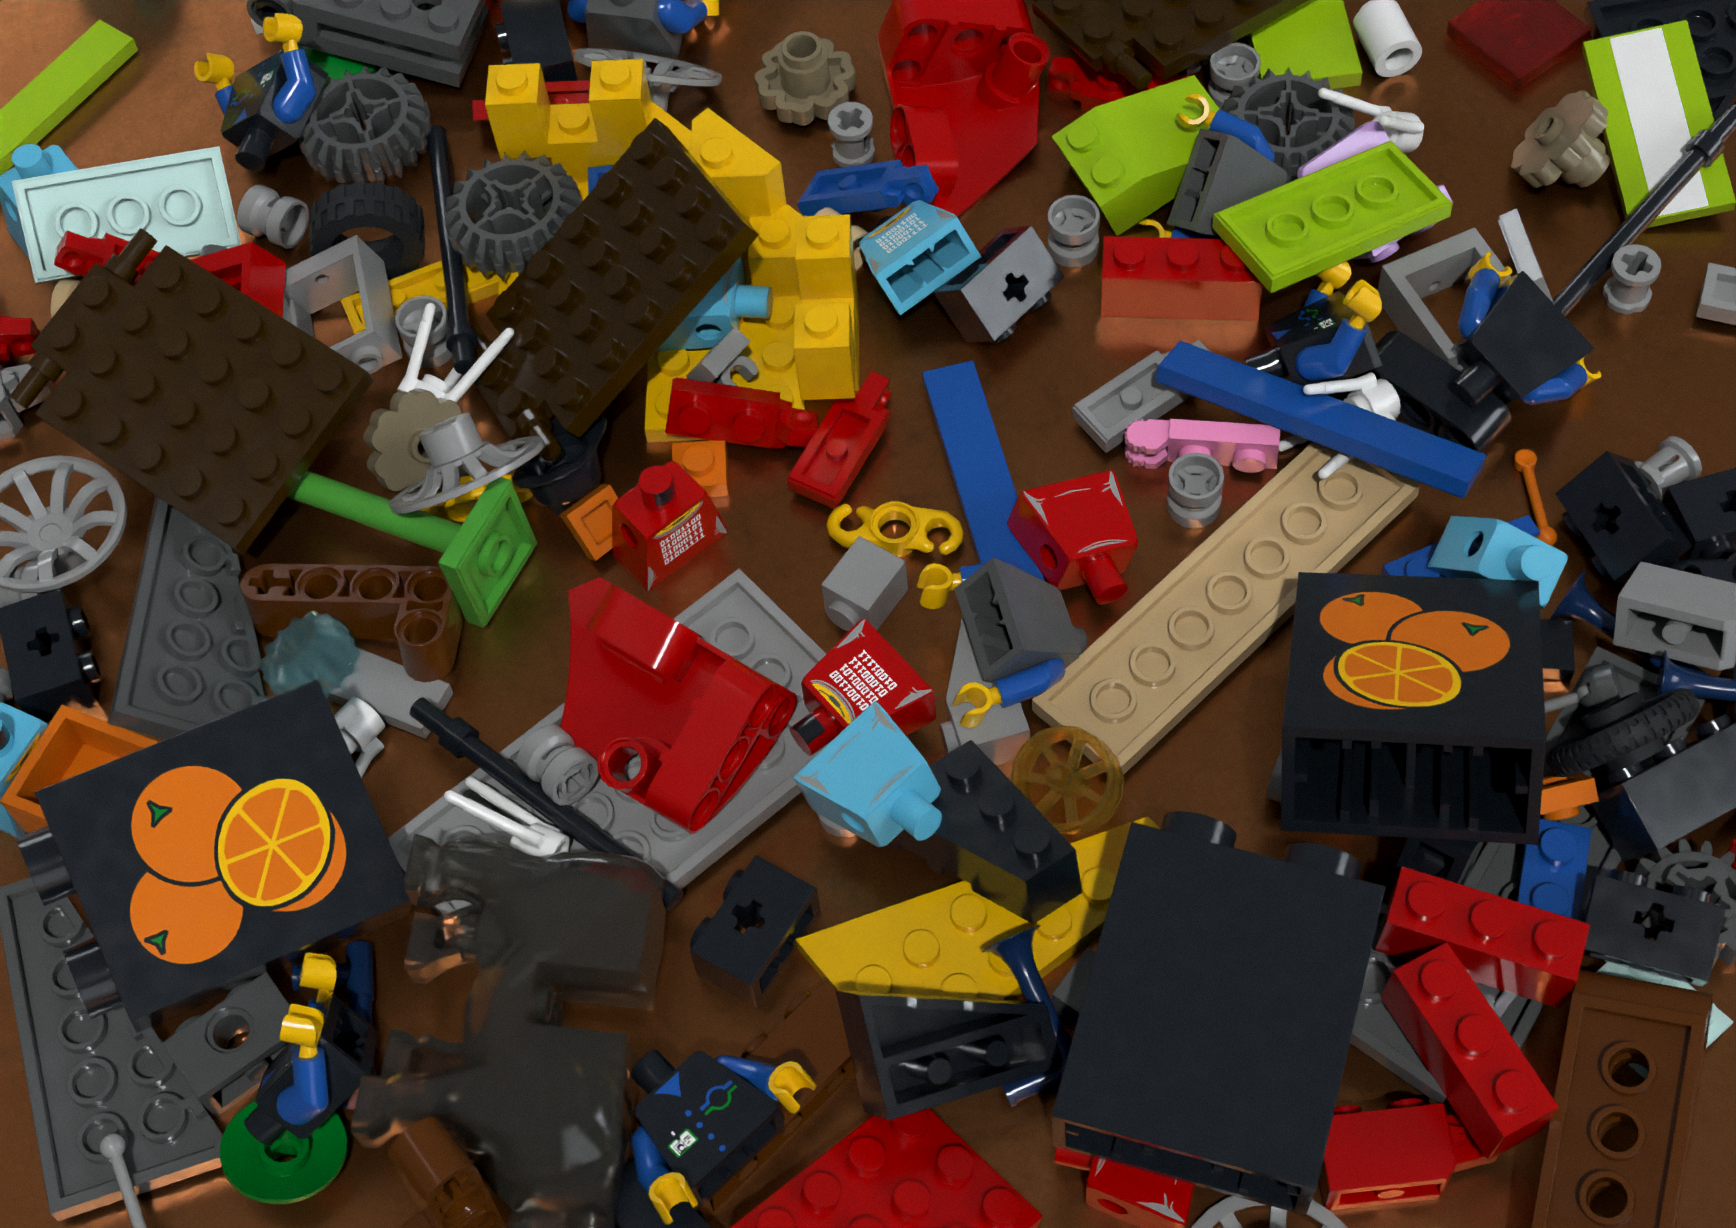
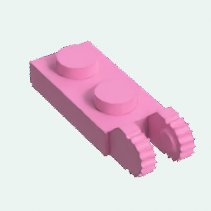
[1124,419,1280,473]

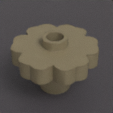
[755,31,856,126]
[1511,90,1610,188]
[363,388,466,493]

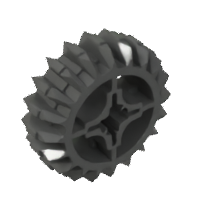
[298,65,432,185]
[1221,67,1356,184]
[444,151,582,281]

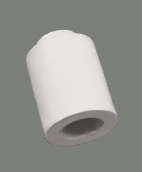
[1353,0,1422,77]

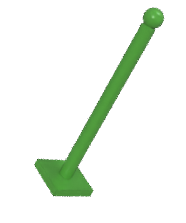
[287,470,538,628]

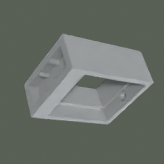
[1378,227,1511,373]
[283,235,402,374]

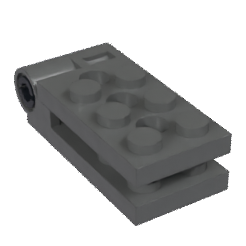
[246,0,489,87]

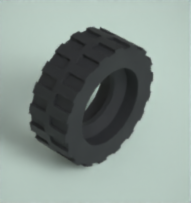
[309,181,425,280]

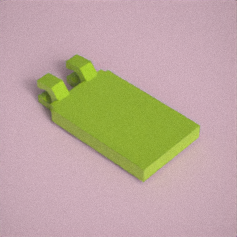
[1246,0,1363,89]

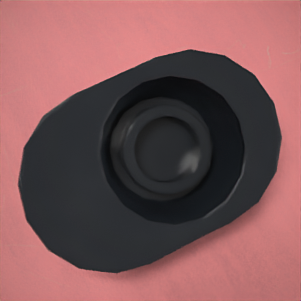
[512,412,607,517]

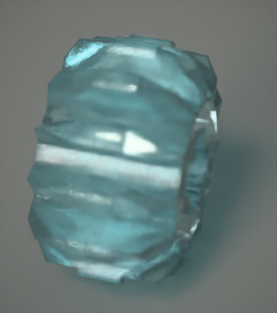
[259,610,360,699]

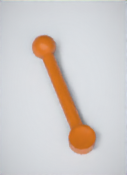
[1513,449,1557,546]

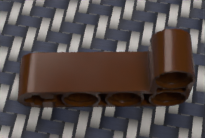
[240,563,464,682]
[388,1116,507,1228]

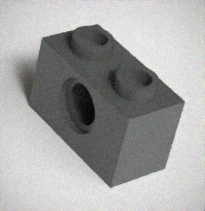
[161,972,290,1119]

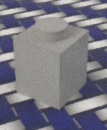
[821,536,908,631]

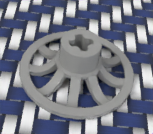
[574,48,722,112]
[389,413,545,514]
[0,455,127,593]

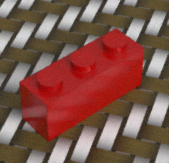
[1101,236,1263,321]
[1375,866,1590,1008]
[1380,942,1559,1160]

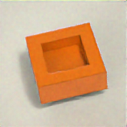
[672,440,729,497]
[560,484,618,561]
[1540,773,1599,821]

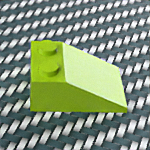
[1052,75,1220,236]

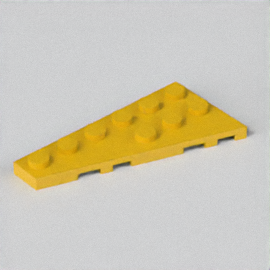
[795,816,1160,1000]

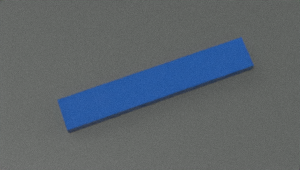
[1155,340,1487,498]
[922,360,1045,581]

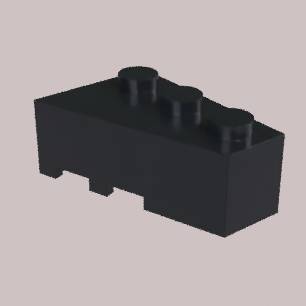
[888,740,1082,924]
[835,990,1062,1121]

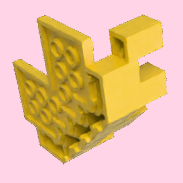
[485,59,859,442]

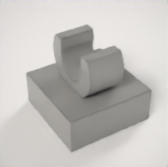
[686,327,759,386]

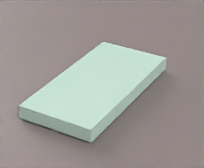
[12,146,241,285]

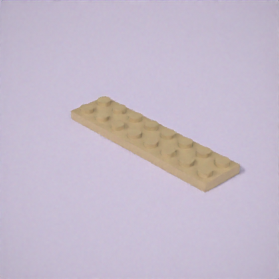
[1032,442,1420,782]

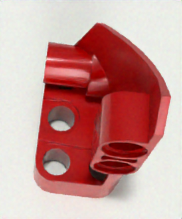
[876,0,1050,218]
[560,577,797,834]

